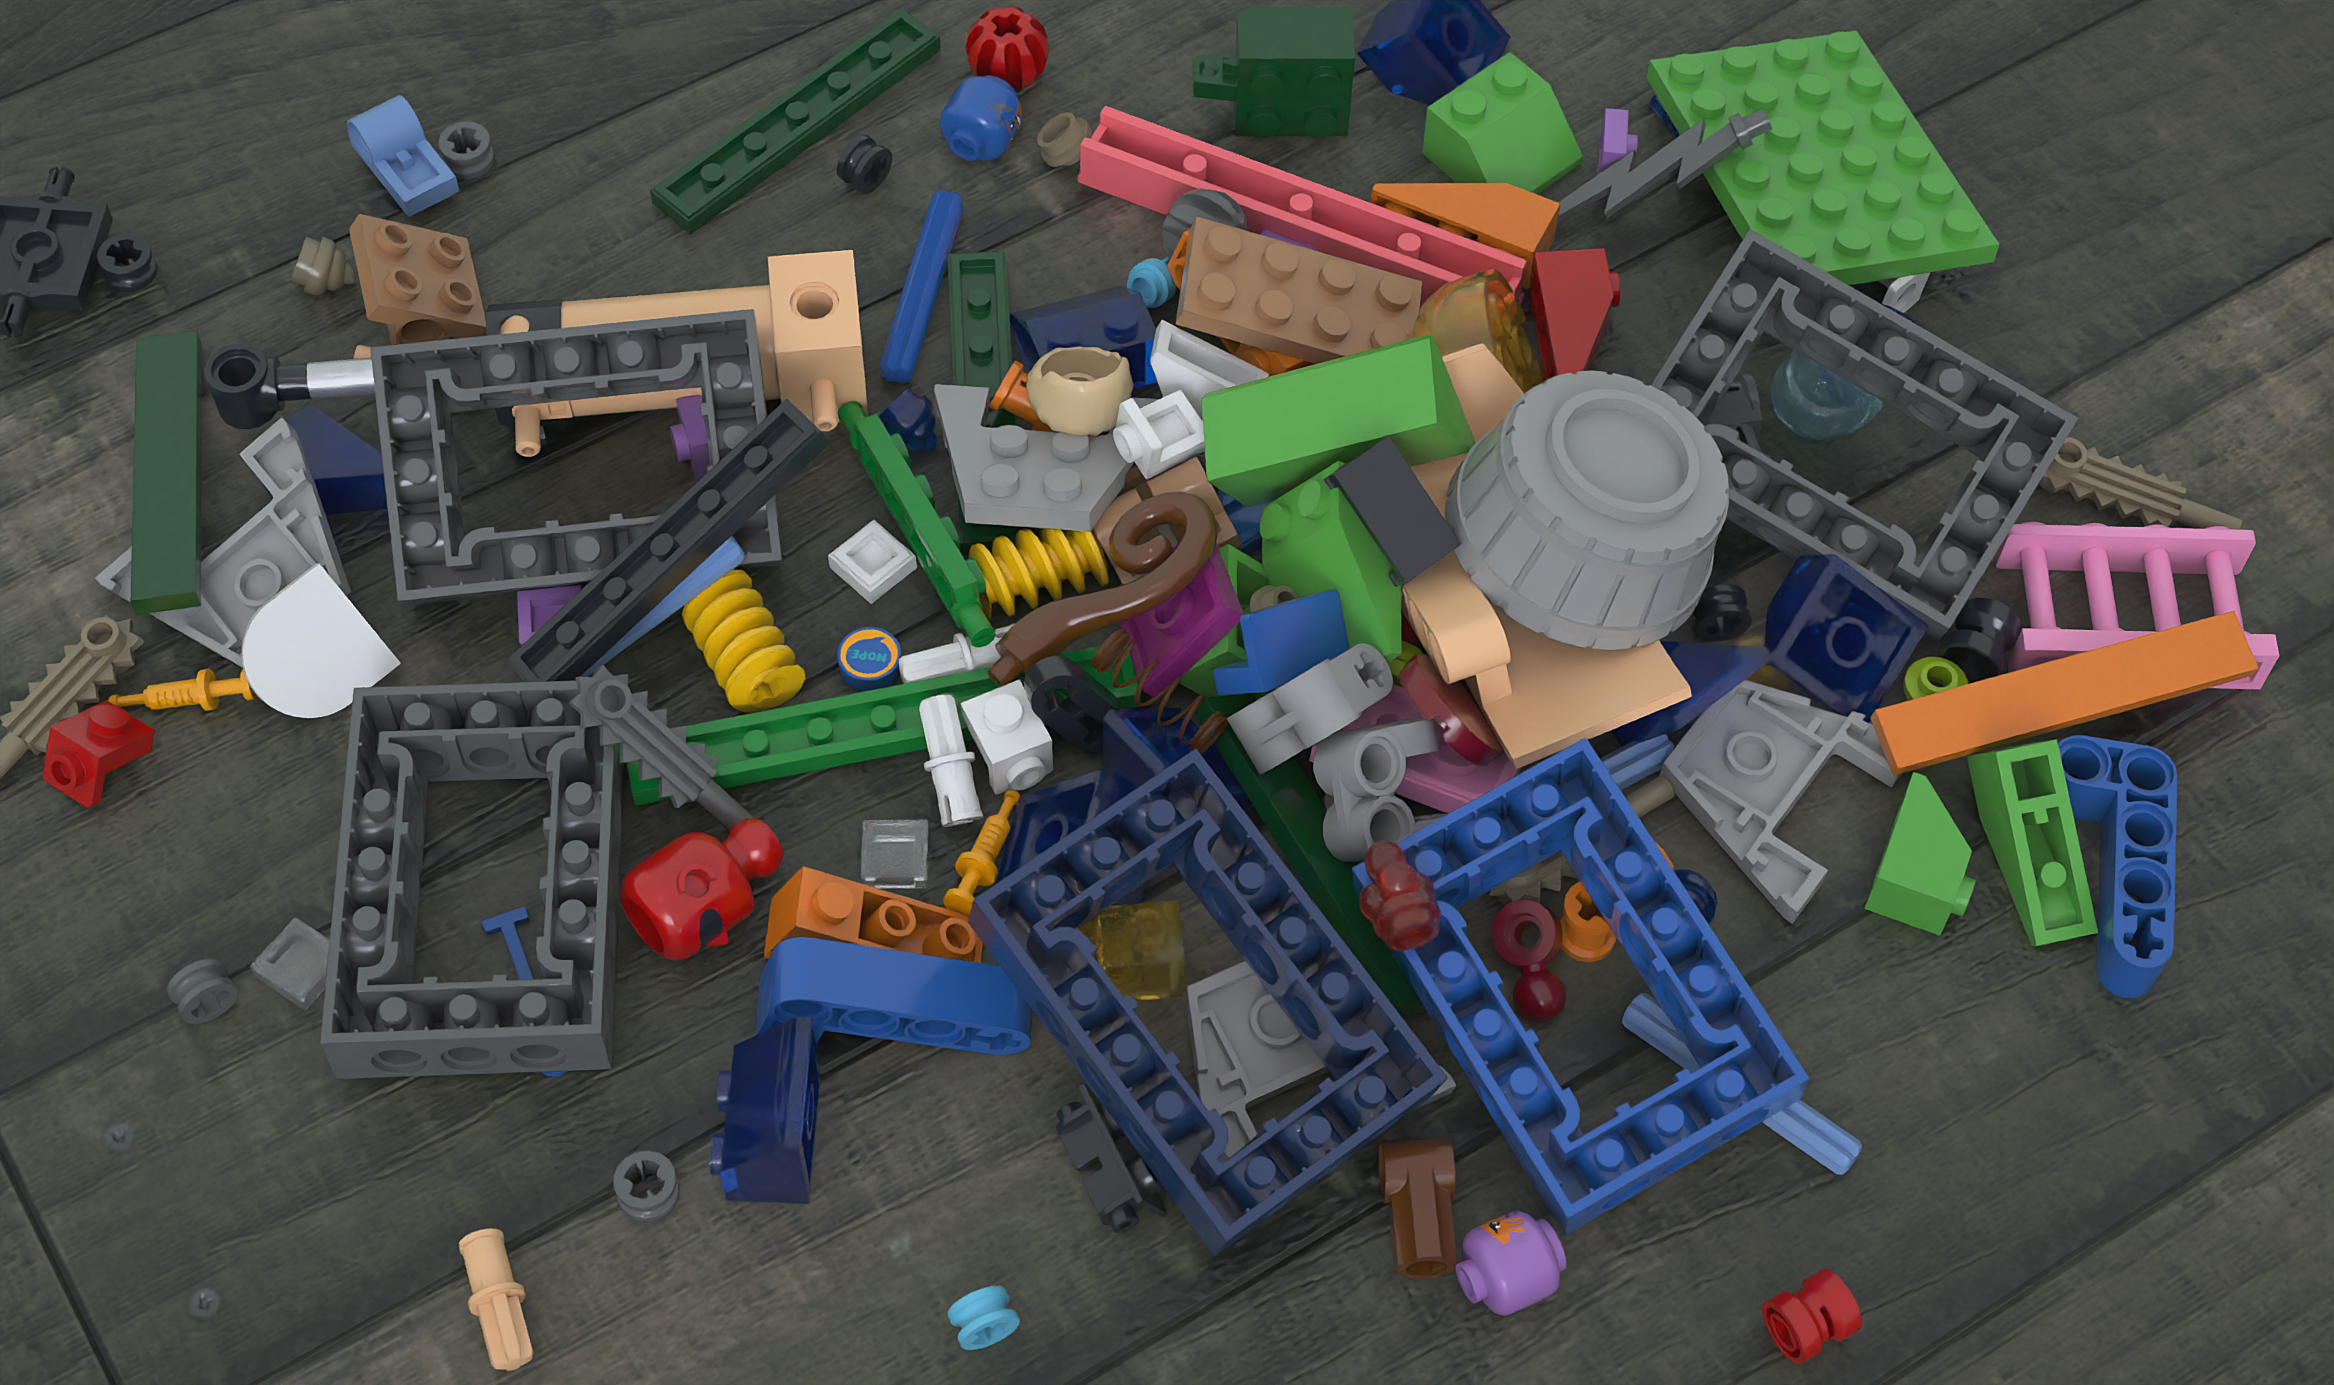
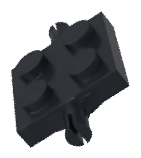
[0,166,113,338]

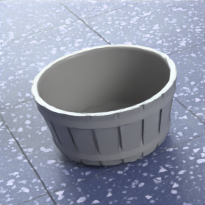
[1445,371,1729,650]

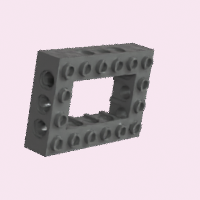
[1651,229,2079,643]
[370,309,784,605]
[320,681,625,1079]

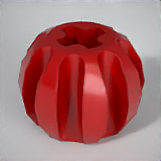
[965,5,1050,90]

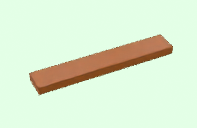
[1870,611,2259,776]

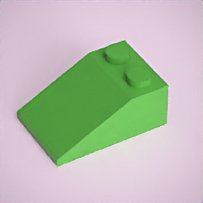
[1260,461,1402,663]

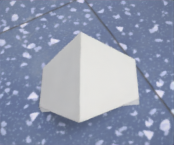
[1150,320,1269,422]

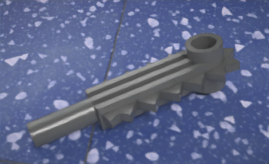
[568,664,755,830]

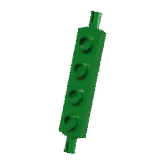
[837,401,996,648]

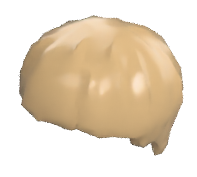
[1026,346,1134,437]

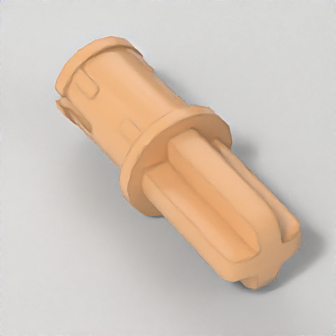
[459,1228,534,1371]

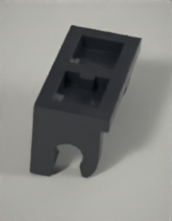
[1323,436,1461,587]

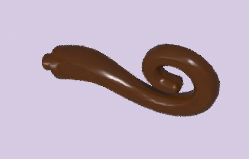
[987,492,1218,687]

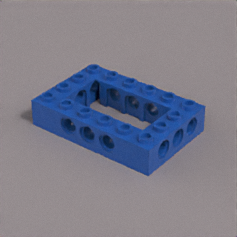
[1352,737,1810,1236]

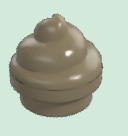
[291,237,356,296]

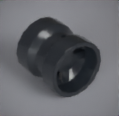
[1939,597,2022,684]

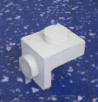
[1113,389,1205,480]
[961,680,1053,794]

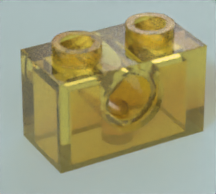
[1077,900,1185,1001]

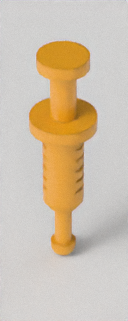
[108,669,258,711]
[943,789,1020,916]

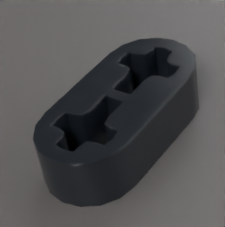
[1024,656,1128,755]

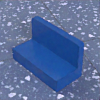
[1213,589,1349,695]

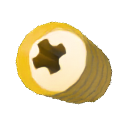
[969,528,1109,620]
[682,569,805,713]

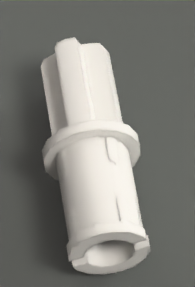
[899,623,1016,684]
[919,695,983,827]

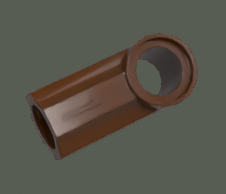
[1379,1137,1458,1280]

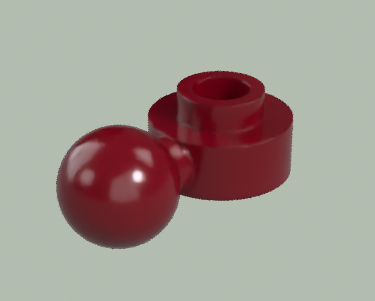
[1491,900,1566,1023]

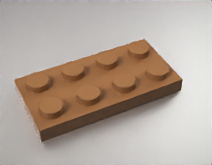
[1176,216,1422,364]

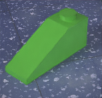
[1967,739,2098,946]

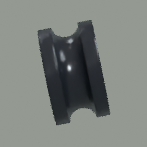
[836,134,893,194]
[97,232,158,292]
[1692,584,1752,641]

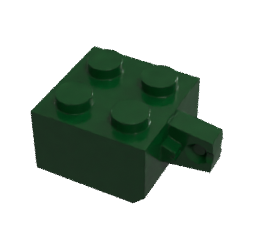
[1192,7,1355,137]

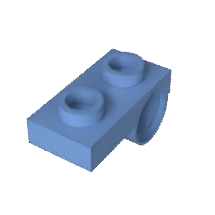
[347,95,459,217]

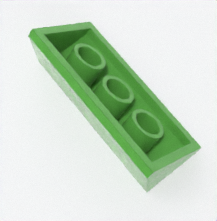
[1202,333,1475,507]

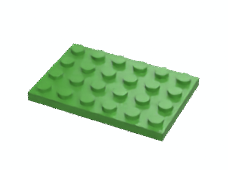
[1646,31,1999,285]

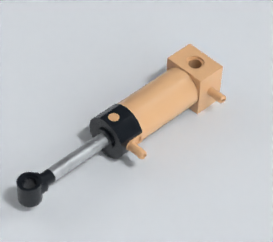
[204,250,868,457]

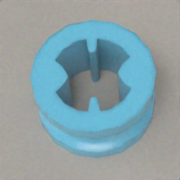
[947,1286,1020,1350]

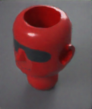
[620,818,784,960]

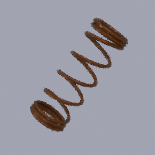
[1091,628,1228,755]

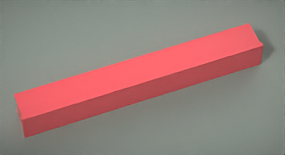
[1078,106,1527,340]

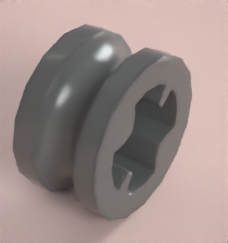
[438,121,495,179]
[167,958,239,1024]
[613,1150,680,1222]

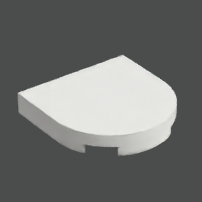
[242,563,401,718]

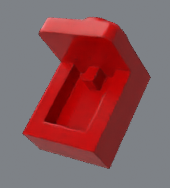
[43,700,155,808]

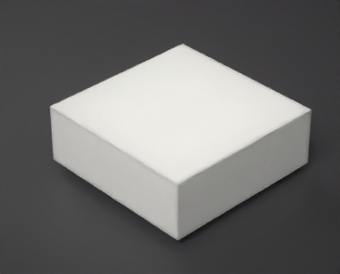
[828,520,917,604]

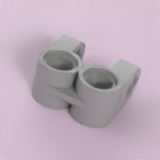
[1227,643,1393,775]
[1313,717,1448,862]

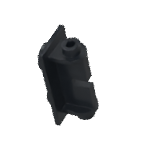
[1056,1084,1168,1233]

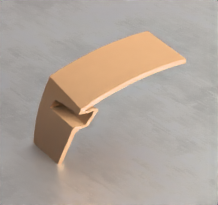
[1401,343,1692,770]

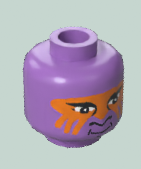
[1456,1210,1566,1316]

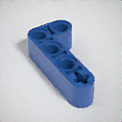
[2058,735,2177,998]
[755,937,1032,1055]

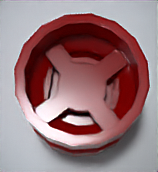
[1761,1268,1863,1365]

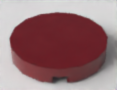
[1400,654,1504,766]

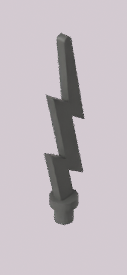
[1557,108,1772,223]

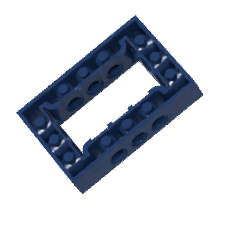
[968,749,1448,1256]

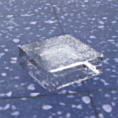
[860,820,929,888]
[250,917,330,1011]

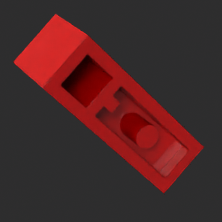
[1528,248,1621,381]

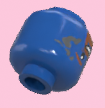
[939,76,1024,161]

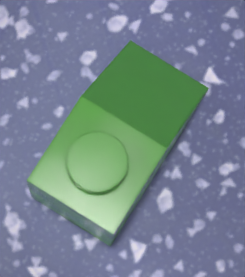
[1864,772,1976,936]

